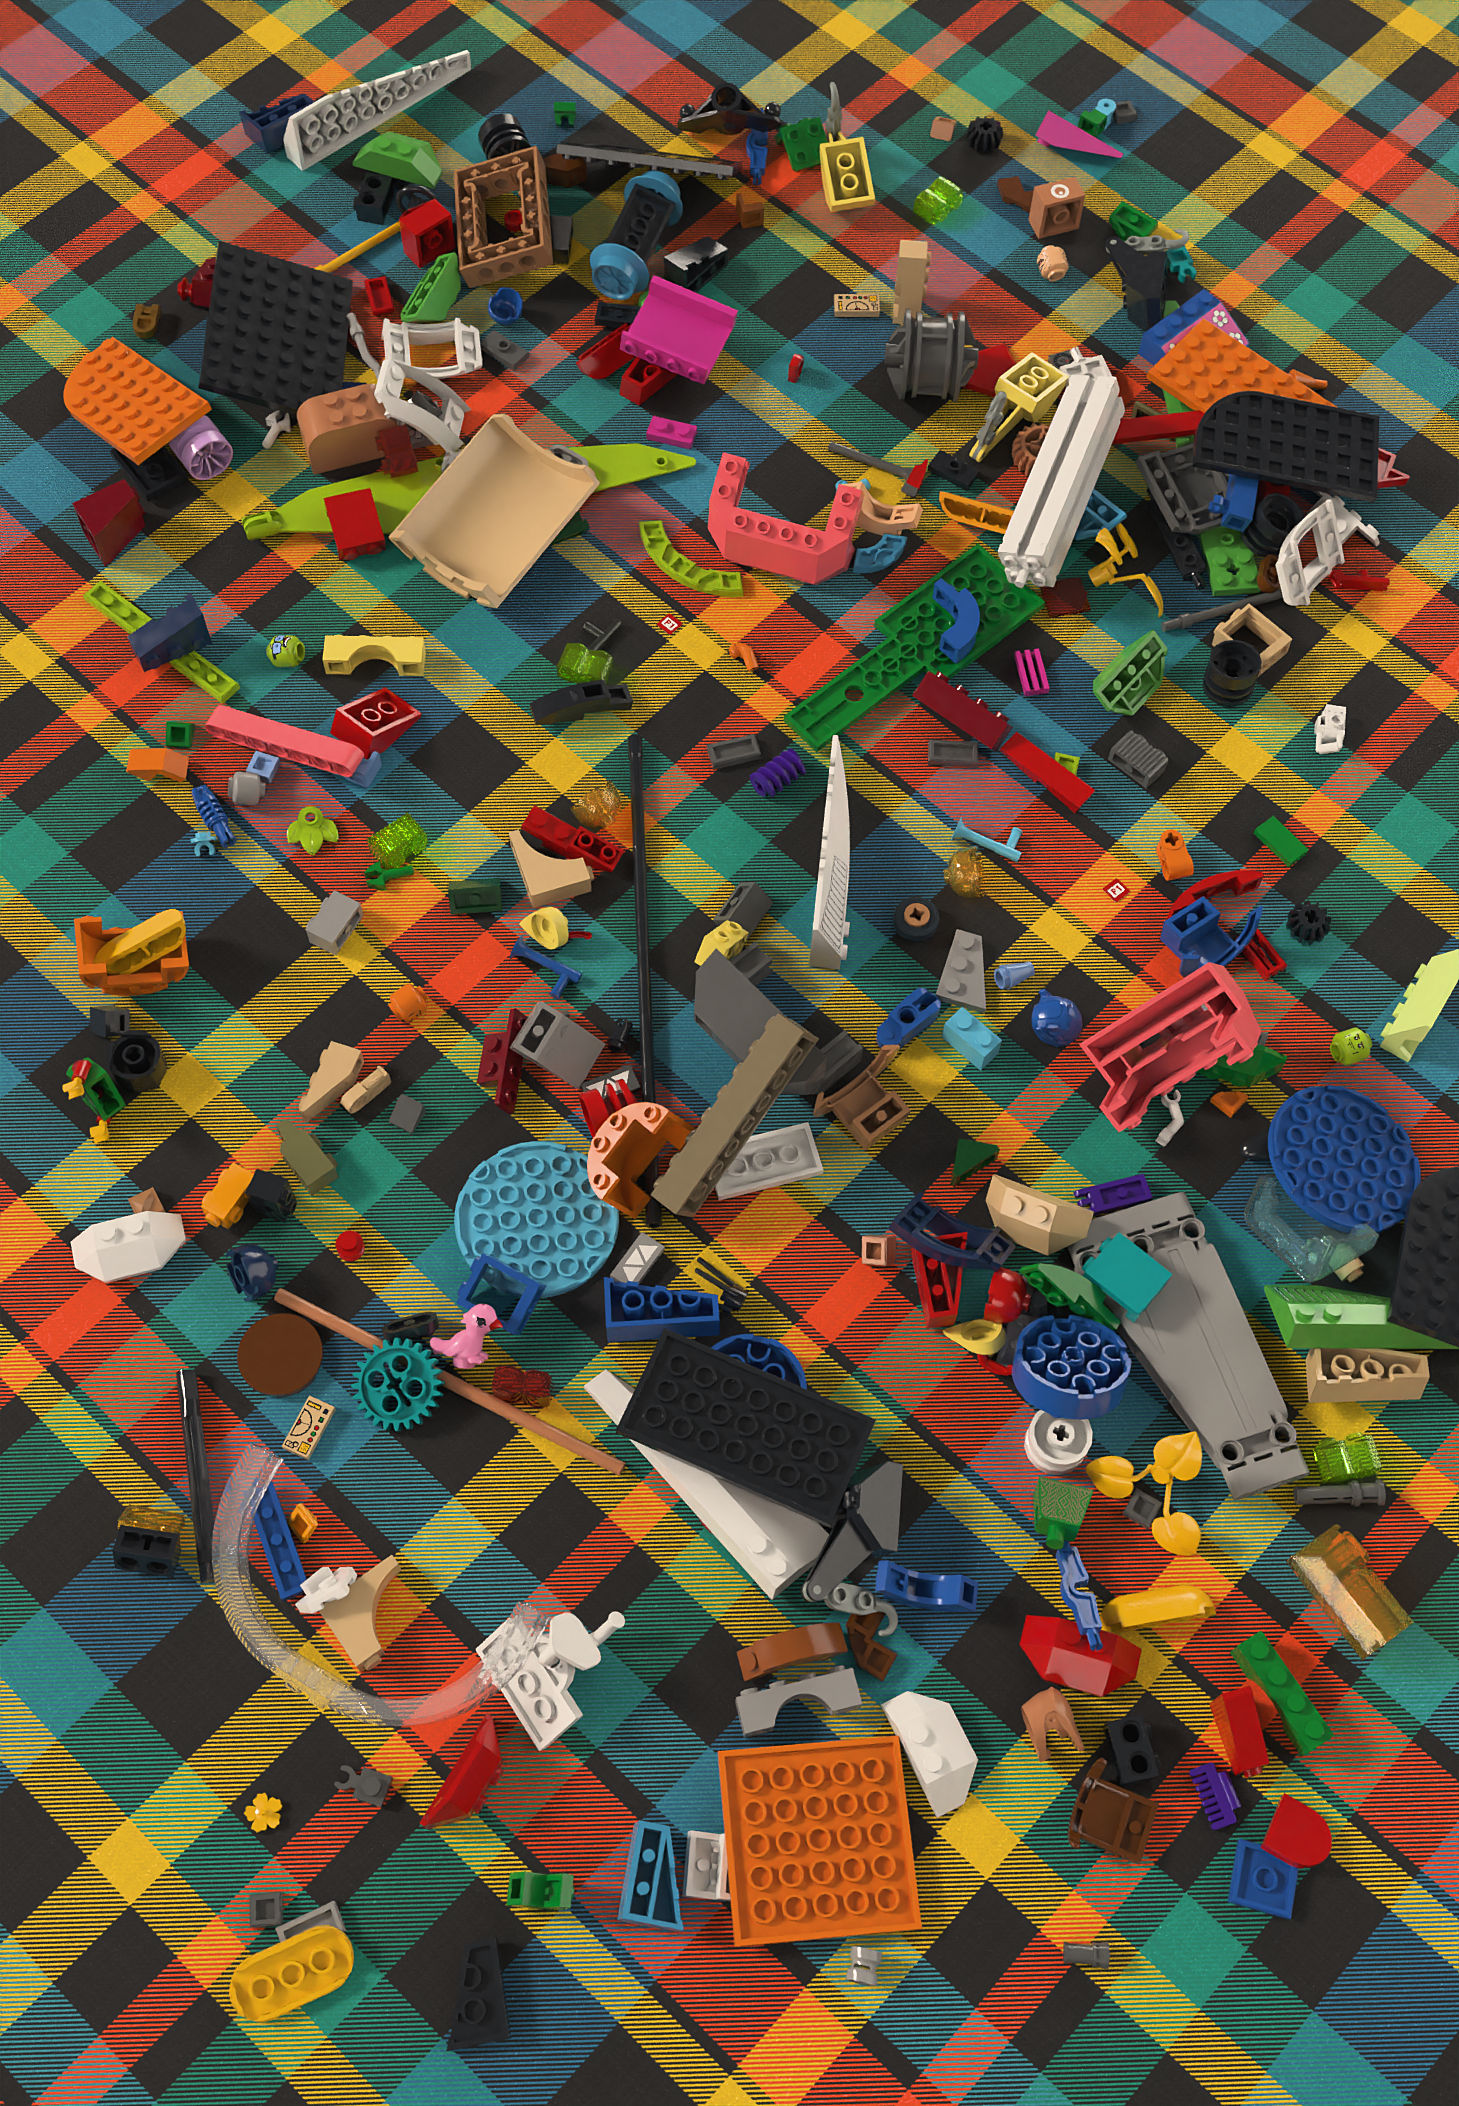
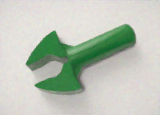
[364,861,414,891]

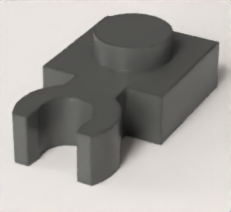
[334,1765,393,1808]

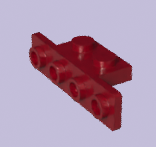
[477,1008,528,1114]

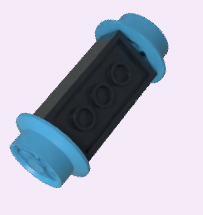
[590,170,683,300]

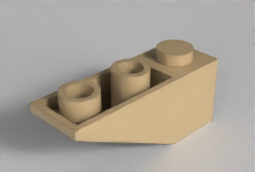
[299,1041,364,1122]

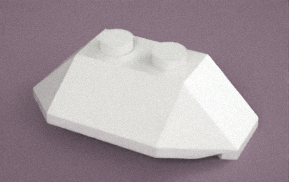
[71,1211,186,1283]
[881,1691,978,1818]

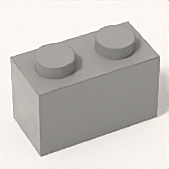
[306,890,364,955]

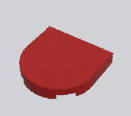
[1261,1793,1332,1869]

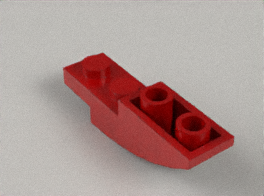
[521,805,624,872]

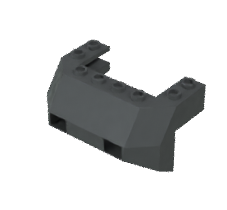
[694,942,863,1095]

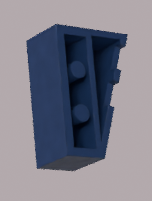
[239,94,314,154]
[127,593,212,672]

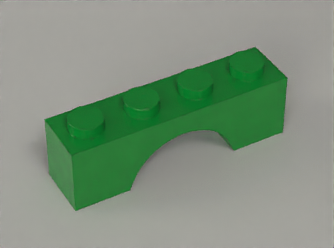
[1230,1630,1335,1757]

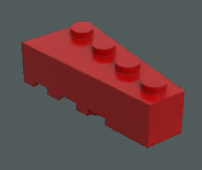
[619,357,678,405]

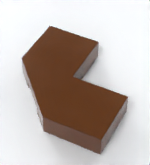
[997,176,1034,213]
[845,1611,898,1682]

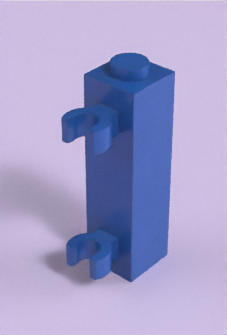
[1208,474,1259,532]

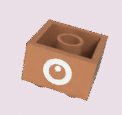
[1028,177,1085,239]

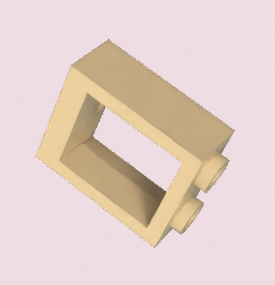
[1212,604,1292,677]

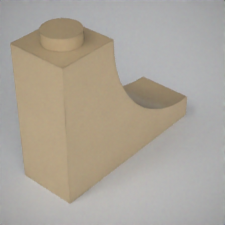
[509,830,594,908]
[319,1555,402,1672]

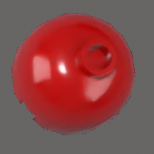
[984,1267,1032,1324]

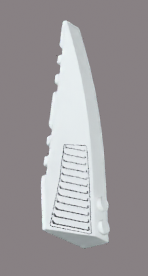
[809,735,850,970]

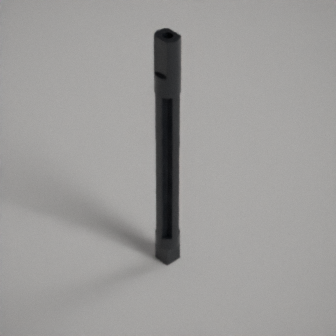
[176,1370,220,1583]

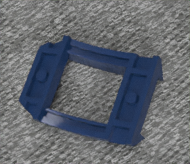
[888,1192,1016,1272]

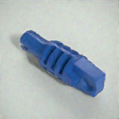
[192,785,237,848]

